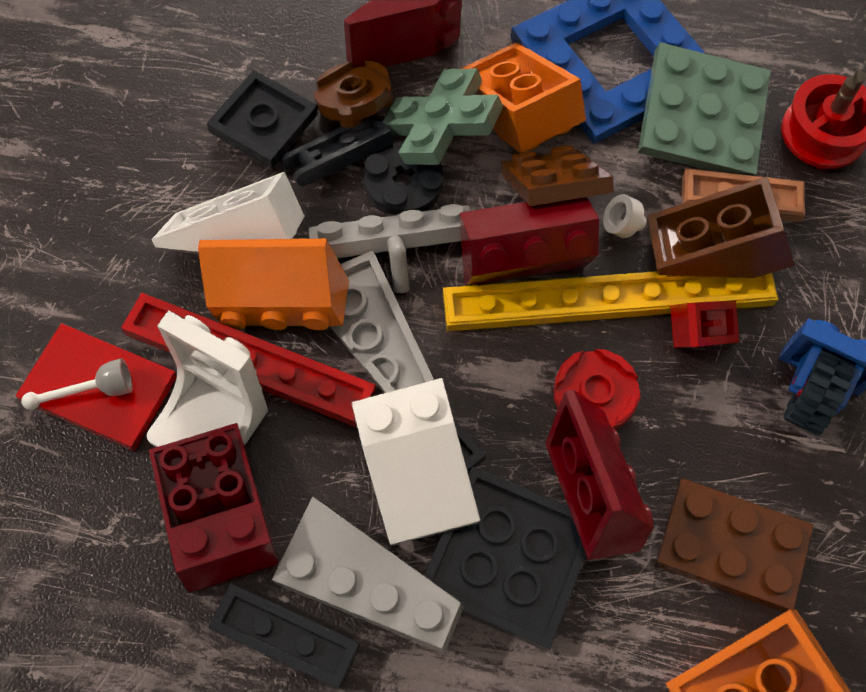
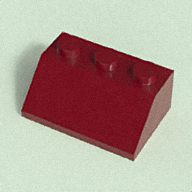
[459,197,599,286]
[545,390,654,560]

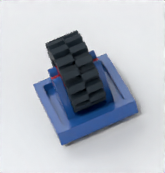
[778,318,866,436]

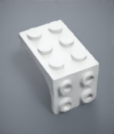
[147,311,268,447]

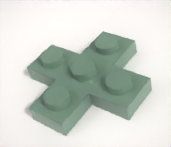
[383,68,503,165]

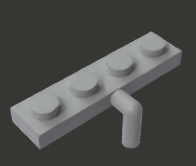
[308,204,471,293]

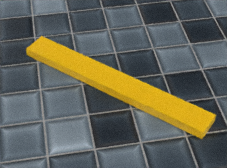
[443,271,779,332]

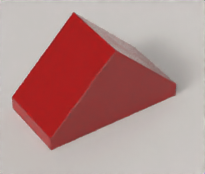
[670,300,739,347]

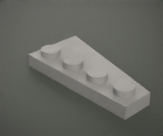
[329,250,434,393]
[272,496,464,653]

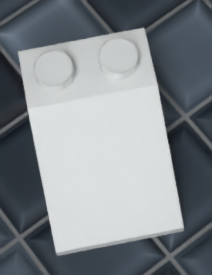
[152,172,304,252]
[352,378,481,546]

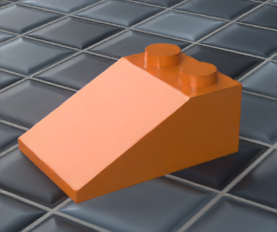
[461,42,586,152]
[666,610,850,692]

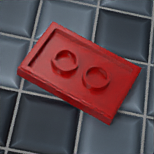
[15,323,177,452]

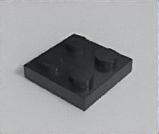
[207,70,318,169]

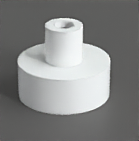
[603,194,646,238]

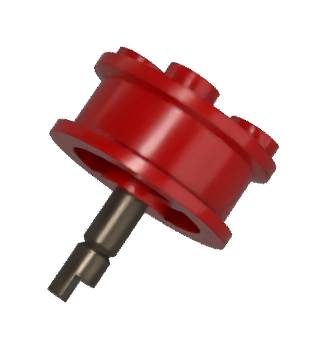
[781,69,866,170]

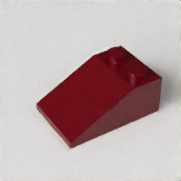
[344,0,462,68]

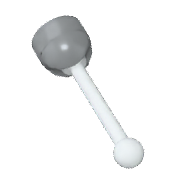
[21,358,133,410]

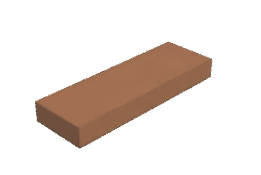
[682,168,805,223]

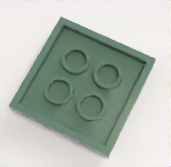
[638,42,771,176]

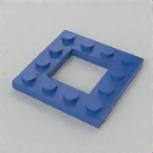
[510,0,706,144]

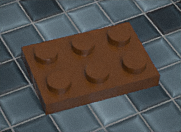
[501,146,614,206]
[654,478,814,613]

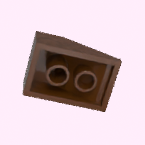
[647,176,795,278]

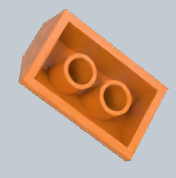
[198,238,349,330]

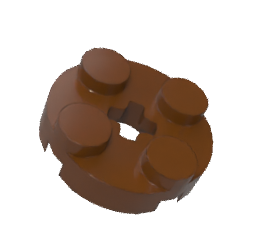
[314,61,394,128]

